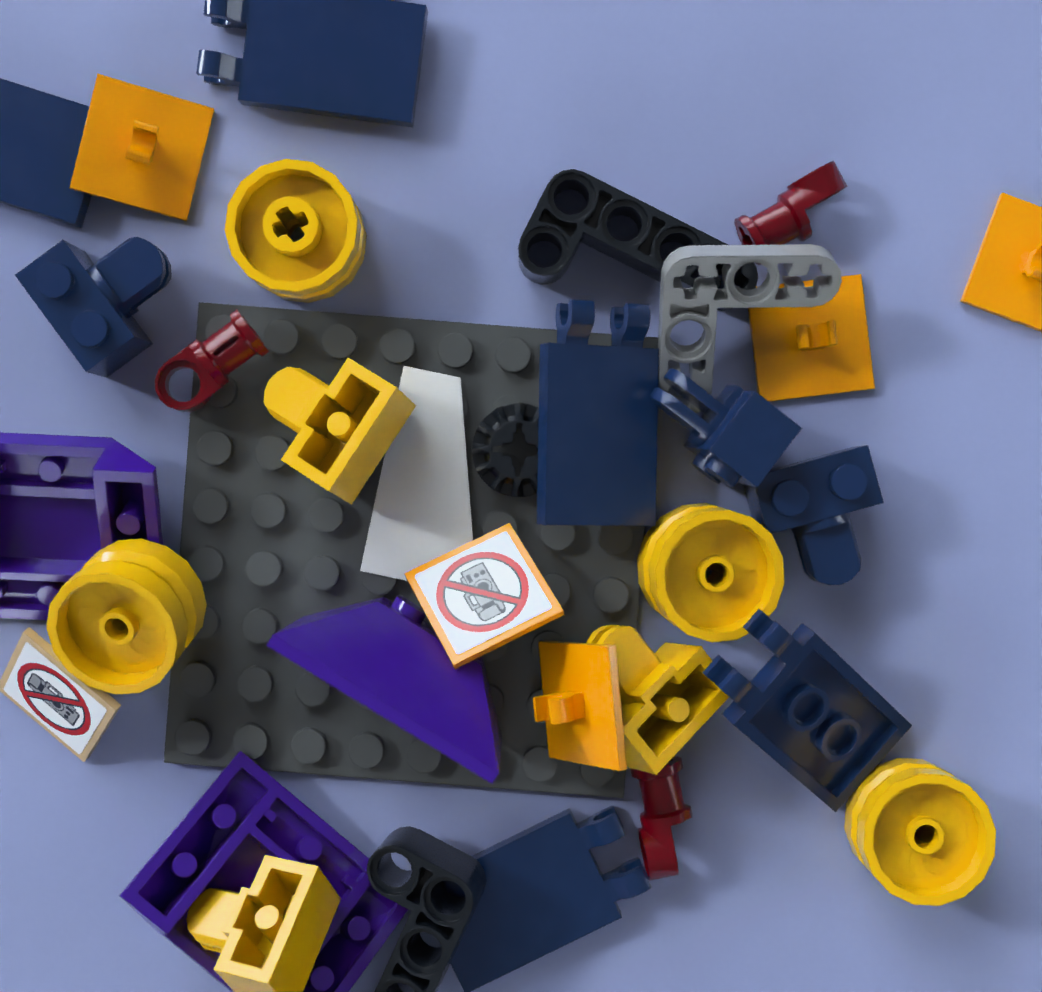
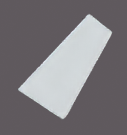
[360,366,473,581]

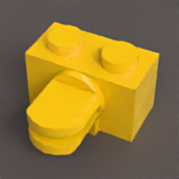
[264,358,416,505]
[586,624,729,775]
[187,855,341,992]

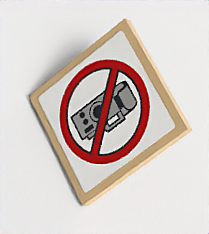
[0,627,121,762]

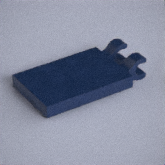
[196,0,428,128]
[0,78,92,228]
[537,300,659,526]
[702,609,912,812]
[443,806,652,992]

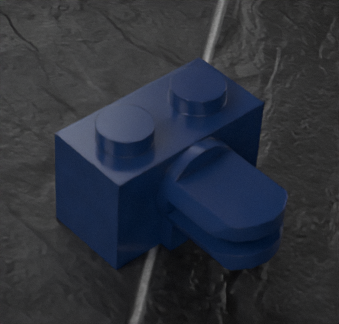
[15,237,172,378]
[649,368,802,488]
[743,445,884,585]

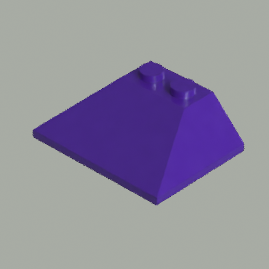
[0,432,163,620]
[266,595,502,784]
[119,751,409,992]

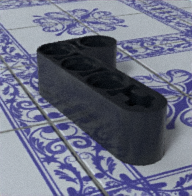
[518,169,758,311]
[367,826,487,992]

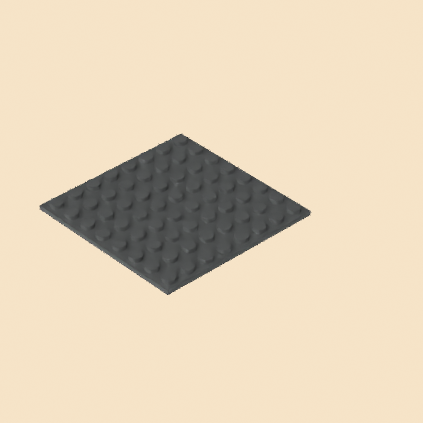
[164,302,658,798]

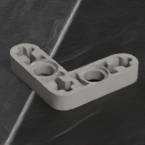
[658,244,842,413]

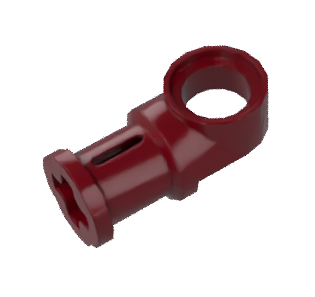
[734,161,848,265]
[155,309,269,412]
[630,756,692,880]

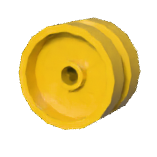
[225,159,367,303]
[637,503,785,642]
[46,538,207,695]
[844,758,996,906]

